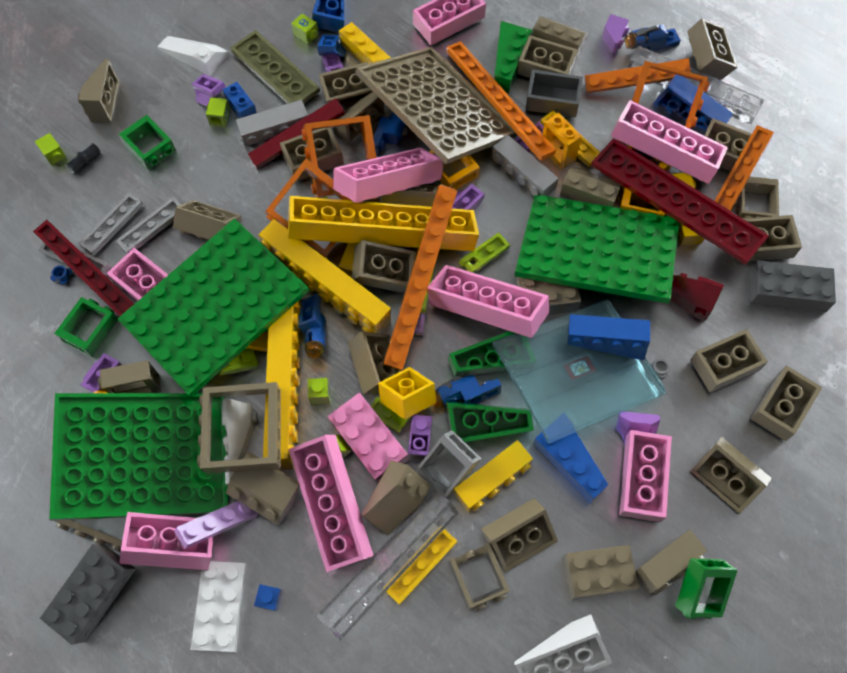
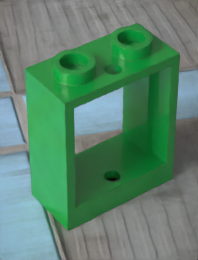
[119,115,176,169]
[54,297,118,357]
[675,558,738,619]

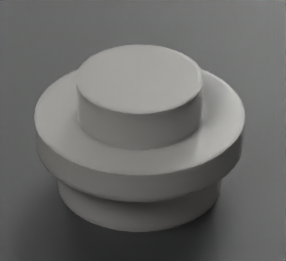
[650,359,670,378]

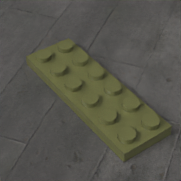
[230,30,320,104]

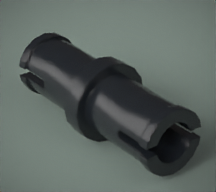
[65,143,101,173]

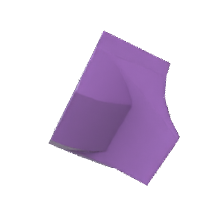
[191,74,226,106]
[452,184,485,211]
[81,353,122,393]
[616,411,660,445]

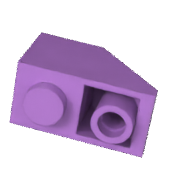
[602,14,630,55]
[408,415,432,456]

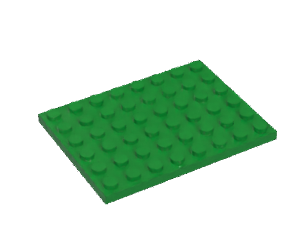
[515,195,679,304]
[118,218,310,397]
[49,393,228,521]

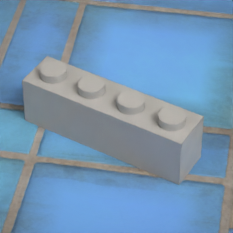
[236,100,308,146]
[492,135,559,196]

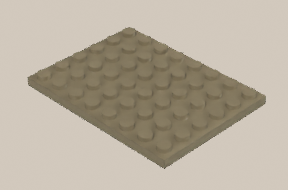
[355,47,518,164]

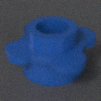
[50,265,73,285]

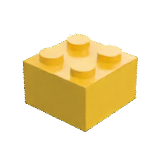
[378,367,436,420]

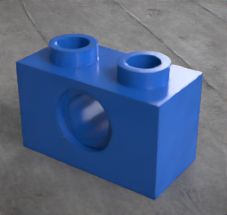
[222,82,257,118]

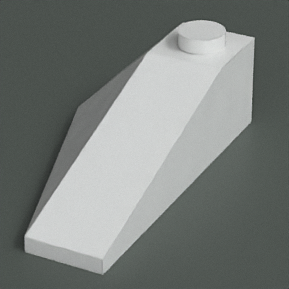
[157,36,230,76]
[222,399,258,486]
[514,614,612,673]

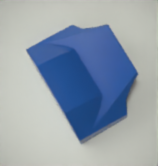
[318,35,346,57]

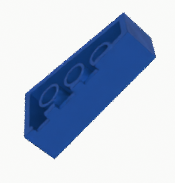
[312,0,345,33]
[653,75,733,131]
[567,314,650,360]
[533,413,608,504]

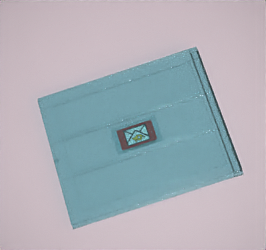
[492,300,666,444]

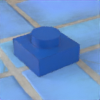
[254,584,281,611]

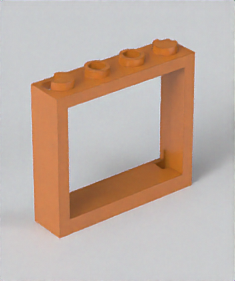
[632,61,710,129]
[301,115,377,198]
[265,159,352,257]

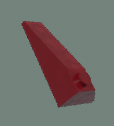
[670,273,724,320]

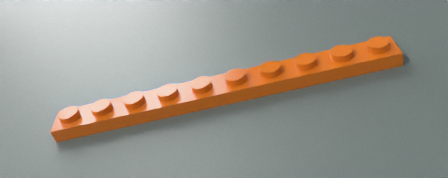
[446,41,556,161]
[383,184,457,370]

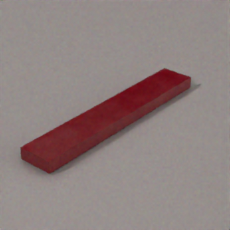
[248,98,345,169]

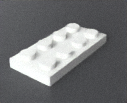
[190,561,246,653]

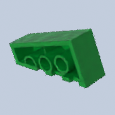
[494,21,532,93]
[447,331,537,376]
[446,402,534,442]

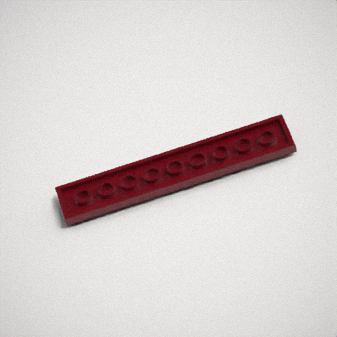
[591,138,769,265]

